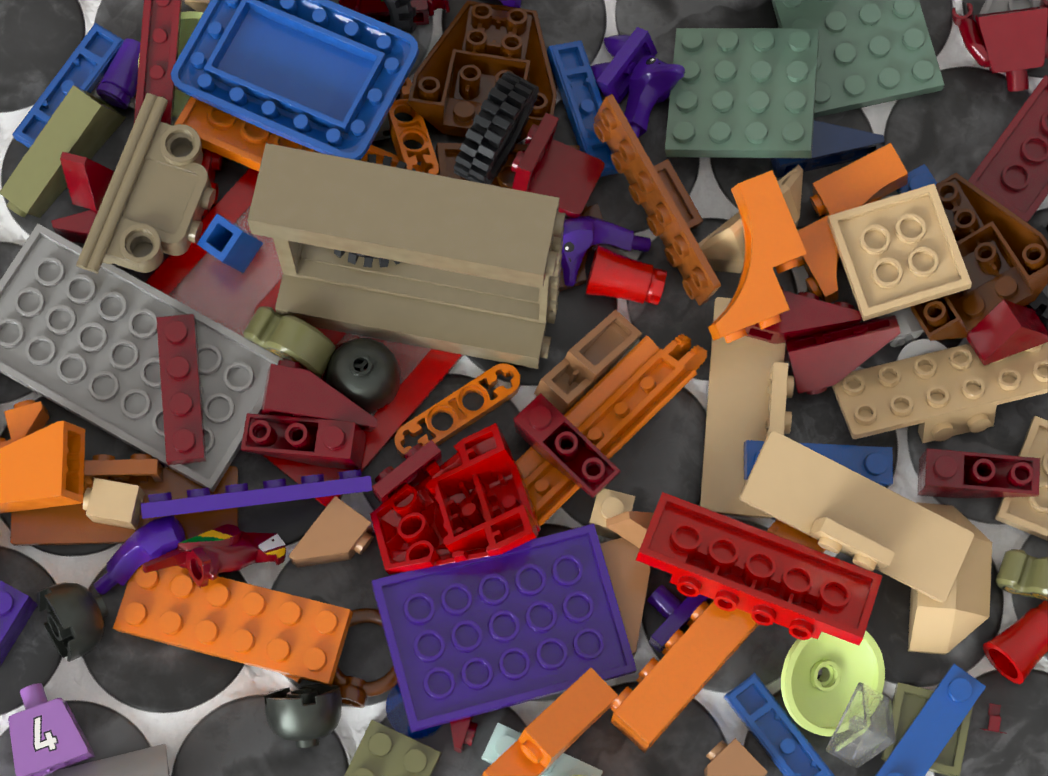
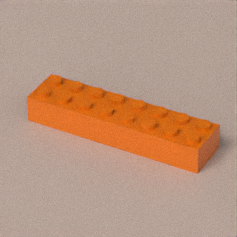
[610,520,826,753]

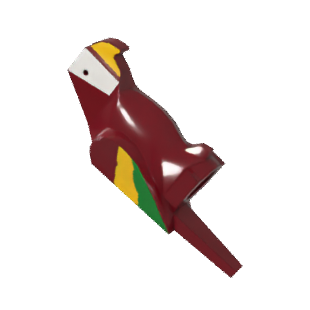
[142,524,286,588]

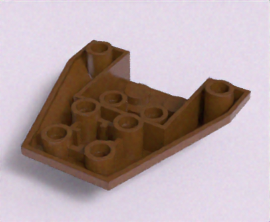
[408,0,557,144]
[911,173,1048,341]

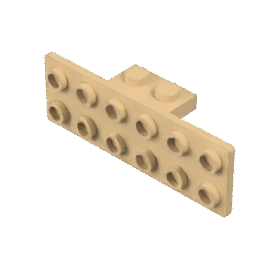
[700,297,794,519]
[832,342,1048,443]
[739,431,974,602]

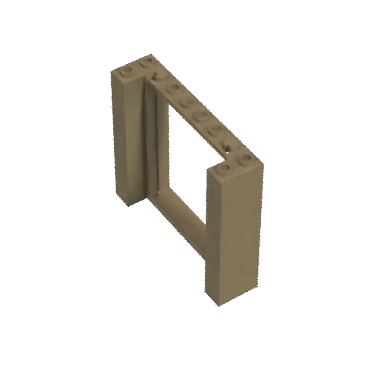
[247,143,566,369]

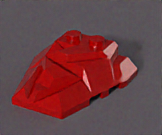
[370,423,541,575]

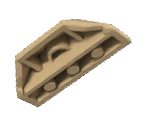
[698,164,803,273]
[908,502,992,655]

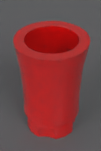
[585,245,667,305]
[983,600,1048,684]

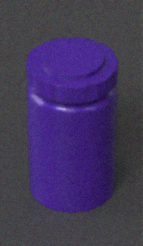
[96,38,140,109]

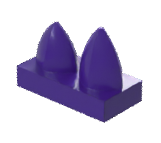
[591,27,658,104]

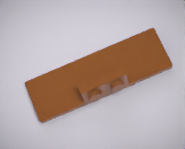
[593,94,721,306]
[10,454,239,546]

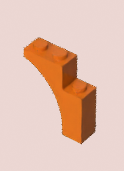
[796,143,908,303]
[708,170,807,343]
[482,668,619,776]

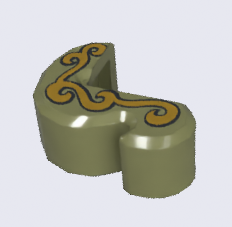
[243,306,336,379]
[995,549,1048,601]

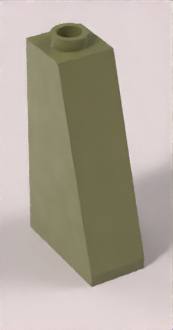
[0,85,126,218]

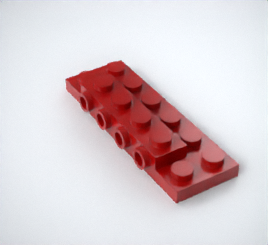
[636,492,883,646]

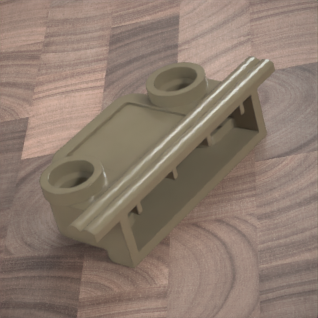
[76,93,216,274]

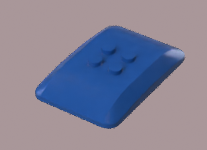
[171,0,419,160]

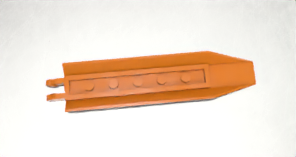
[516,334,707,527]

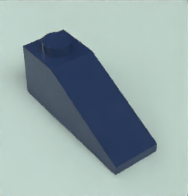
[770,120,885,178]

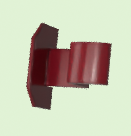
[980,703,1007,734]

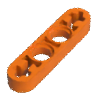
[388,77,439,175]
[395,363,520,458]

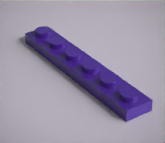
[141,469,373,519]

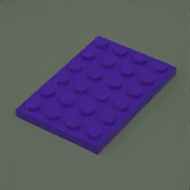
[372,524,637,733]

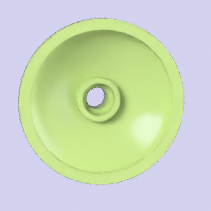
[781,631,885,736]

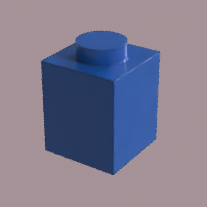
[197,213,263,274]

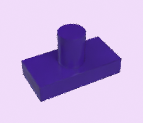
[647,584,711,653]

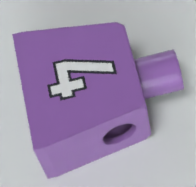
[8,683,95,776]

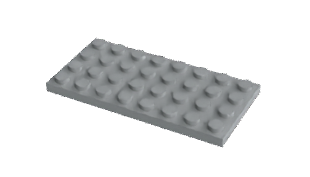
[0,224,284,492]

